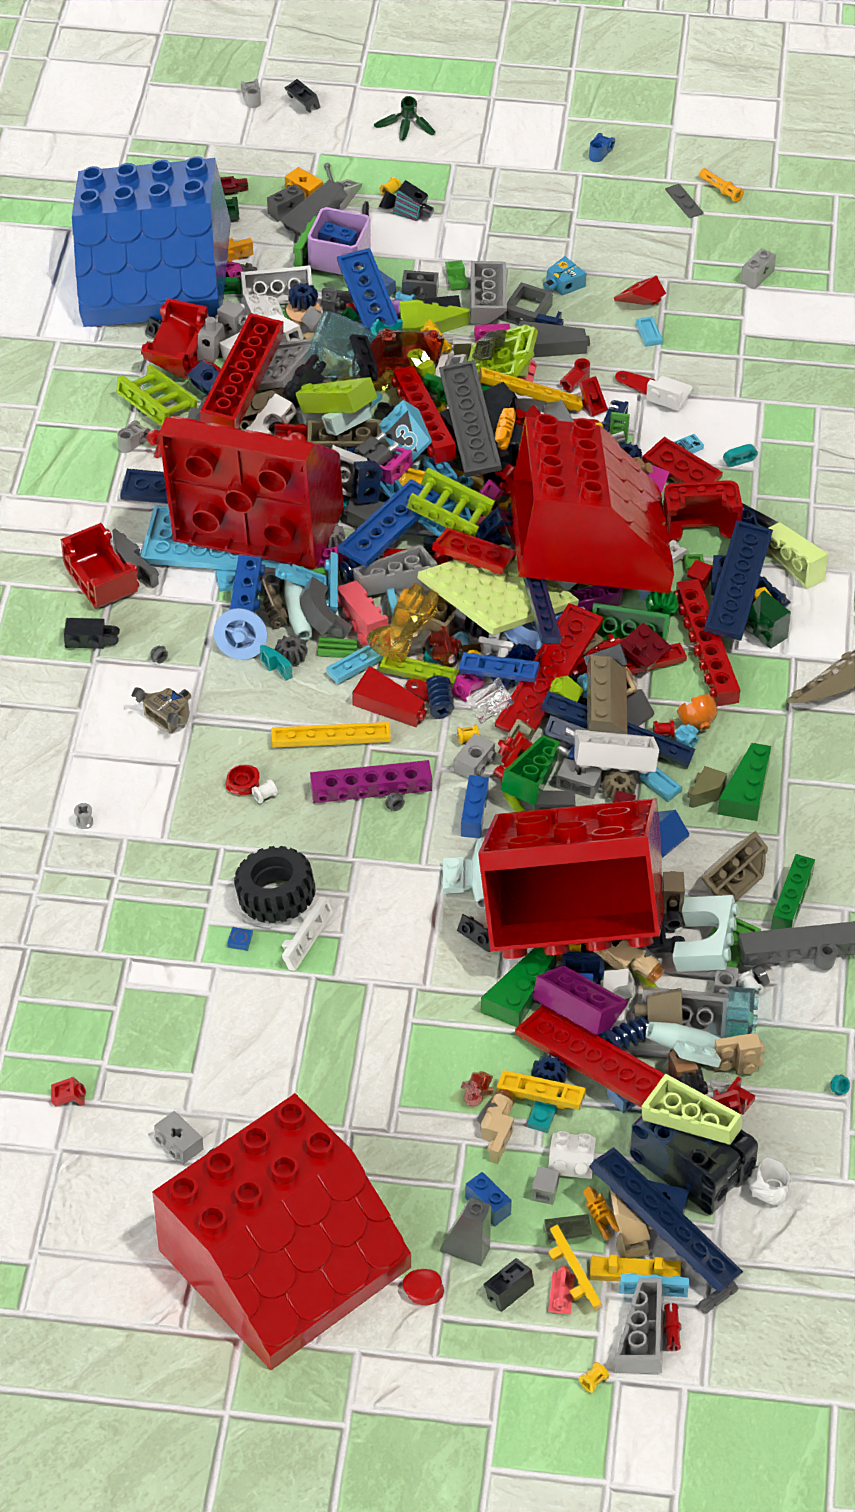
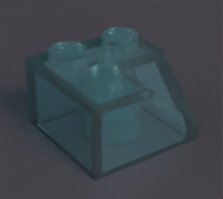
[725,986,759,1038]

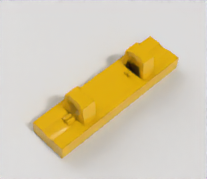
[496,1070,586,1110]
[548,1224,603,1311]
[590,1255,681,1282]

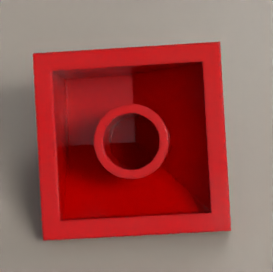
[614,275,666,305]

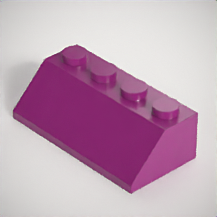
[533,965,628,1035]

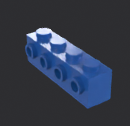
[230,555,265,613]

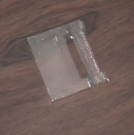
[466,677,514,724]

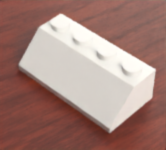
[240,266,312,304]
[574,729,659,774]

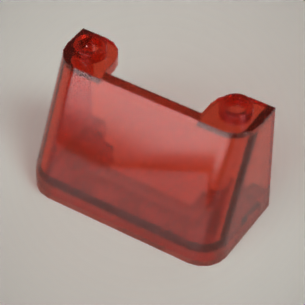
[370,328,445,377]

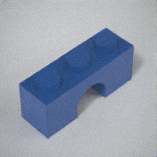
[461,775,489,839]

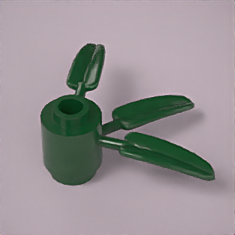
[374,96,435,141]

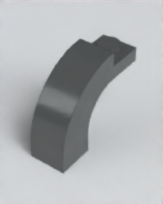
[300,577,353,639]

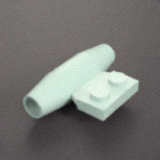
[284,579,339,640]
[443,837,485,909]
[646,1022,721,1068]

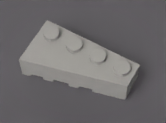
[353,544,438,596]
[614,1278,664,1373]

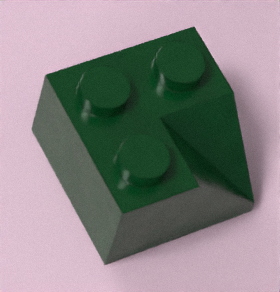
[745,590,791,649]

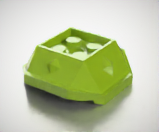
[468,325,538,386]

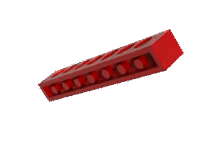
[391,366,456,464]
[673,579,740,707]

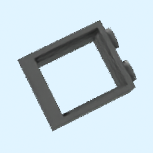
[503,282,553,326]

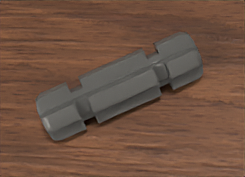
[698,1281,738,1313]

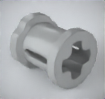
[74,803,93,829]

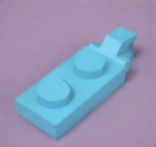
[275,563,327,586]

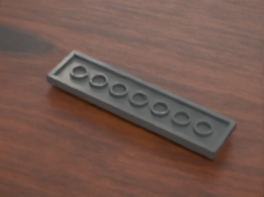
[439,360,502,478]

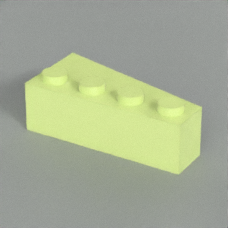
[767,522,828,589]
[641,1074,742,1144]

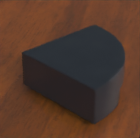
[379,191,396,209]

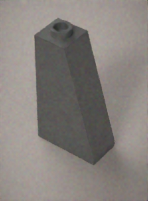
[280,179,347,237]
[519,321,590,358]
[440,1197,491,1266]

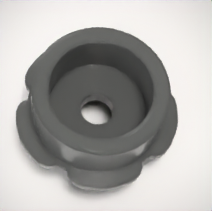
[150,645,168,664]
[385,793,405,811]

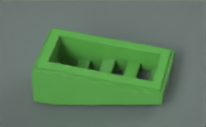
[609,412,630,445]

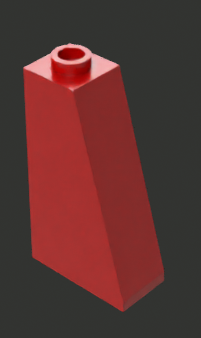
[352,666,427,728]

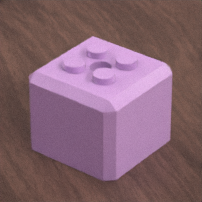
[308,207,371,275]

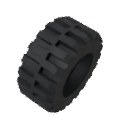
[234,846,316,923]

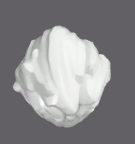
[748,1157,791,1205]

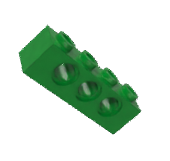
[771,854,815,930]

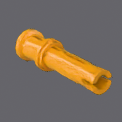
[699,168,744,202]

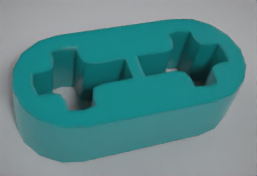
[723,444,758,467]

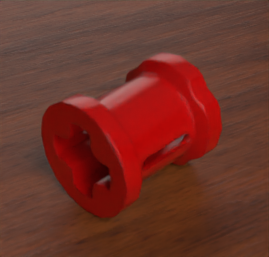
[653,720,675,738]

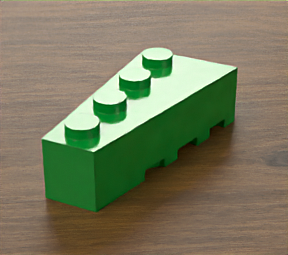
[501,735,560,806]
[717,743,771,821]
[481,947,556,1027]

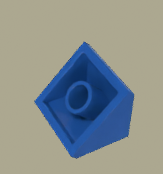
[659,810,690,858]

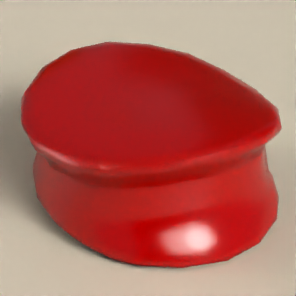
[225,765,260,795]
[403,1269,444,1305]

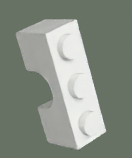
[246,393,297,434]
[601,968,635,1030]

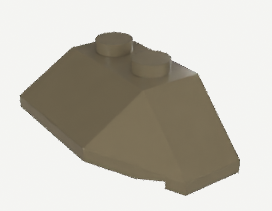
[702,831,768,901]

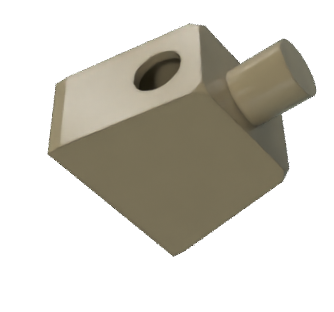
[635,988,682,1025]

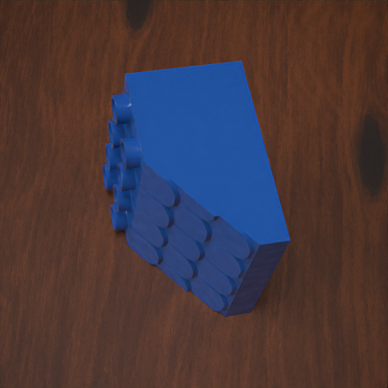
[72,156,231,327]

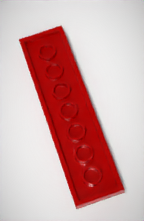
[495,603,603,741]
[515,1005,665,1107]

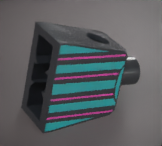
[393,180,434,221]

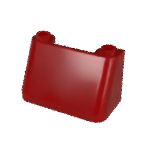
[141,298,209,379]

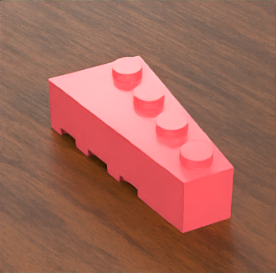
[338,580,388,647]

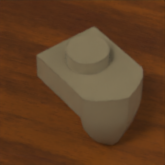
[616,1233,650,1258]

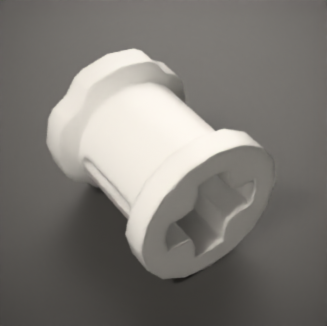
[252,779,278,804]
[737,971,764,999]

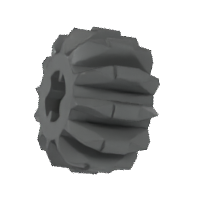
[275,634,308,665]

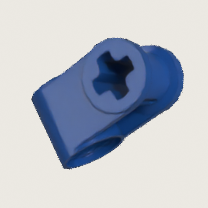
[589,133,615,162]

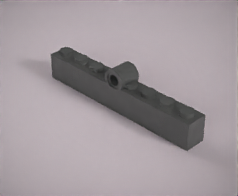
[736,921,855,970]

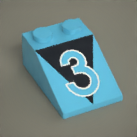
[379,400,432,462]

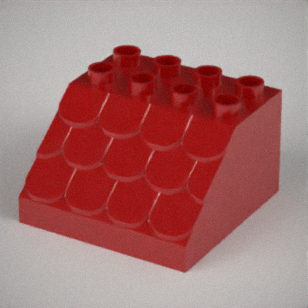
[510,414,674,593]
[158,416,344,569]
[478,798,664,959]
[152,1093,411,1370]

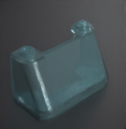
[310,311,372,378]

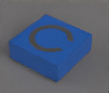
[227,927,253,951]

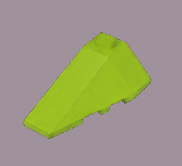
[399,300,470,342]

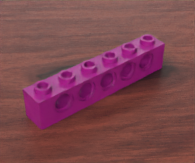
[310,760,432,803]

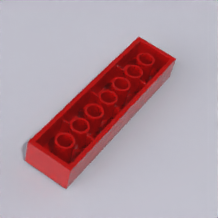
[200,313,284,428]

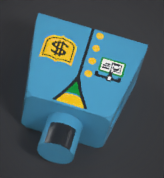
[543,256,587,295]

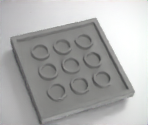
[256,338,322,392]

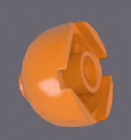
[677,694,718,731]

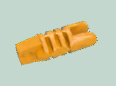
[495,408,516,450]
[583,1186,620,1240]

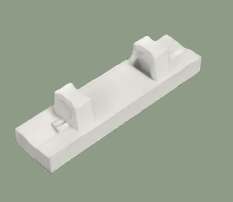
[282,896,334,971]

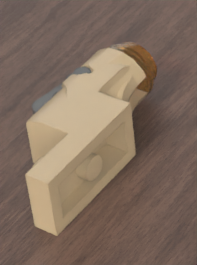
[594,939,665,983]
[477,1089,514,1164]

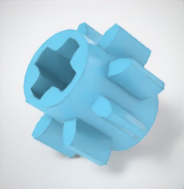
[675,724,699,747]

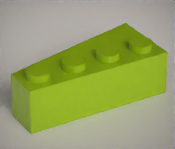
[296,377,377,413]

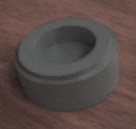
[752,965,770,987]

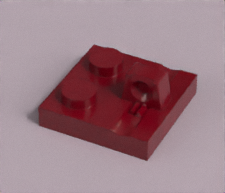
[618,622,672,672]

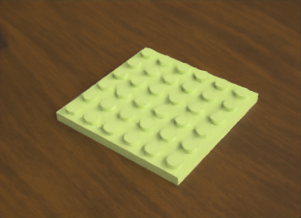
[417,544,579,635]

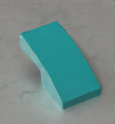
[260,645,293,681]

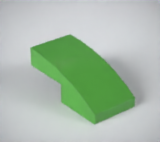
[445,260,468,290]

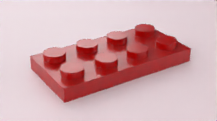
[642,436,723,483]
[432,527,516,574]

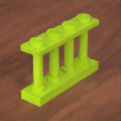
[116,364,197,426]
[406,467,495,537]

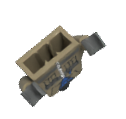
[131,687,191,734]

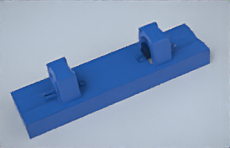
[459,652,540,683]

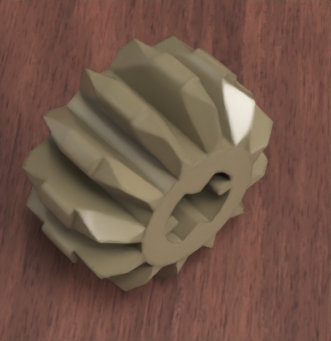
[602,770,637,802]

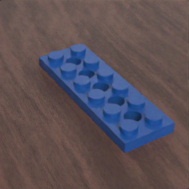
[337,248,403,343]
[337,479,440,568]

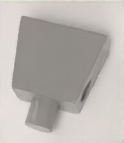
[197,317,226,363]

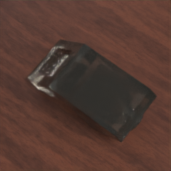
[474,330,507,361]

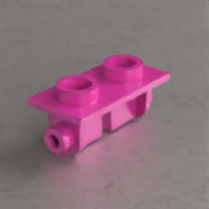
[474,324,510,342]

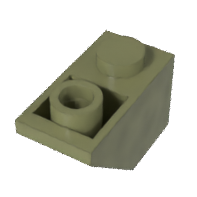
[687,766,727,808]

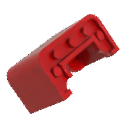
[663,480,743,542]
[60,523,140,609]

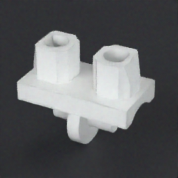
[478,632,514,658]

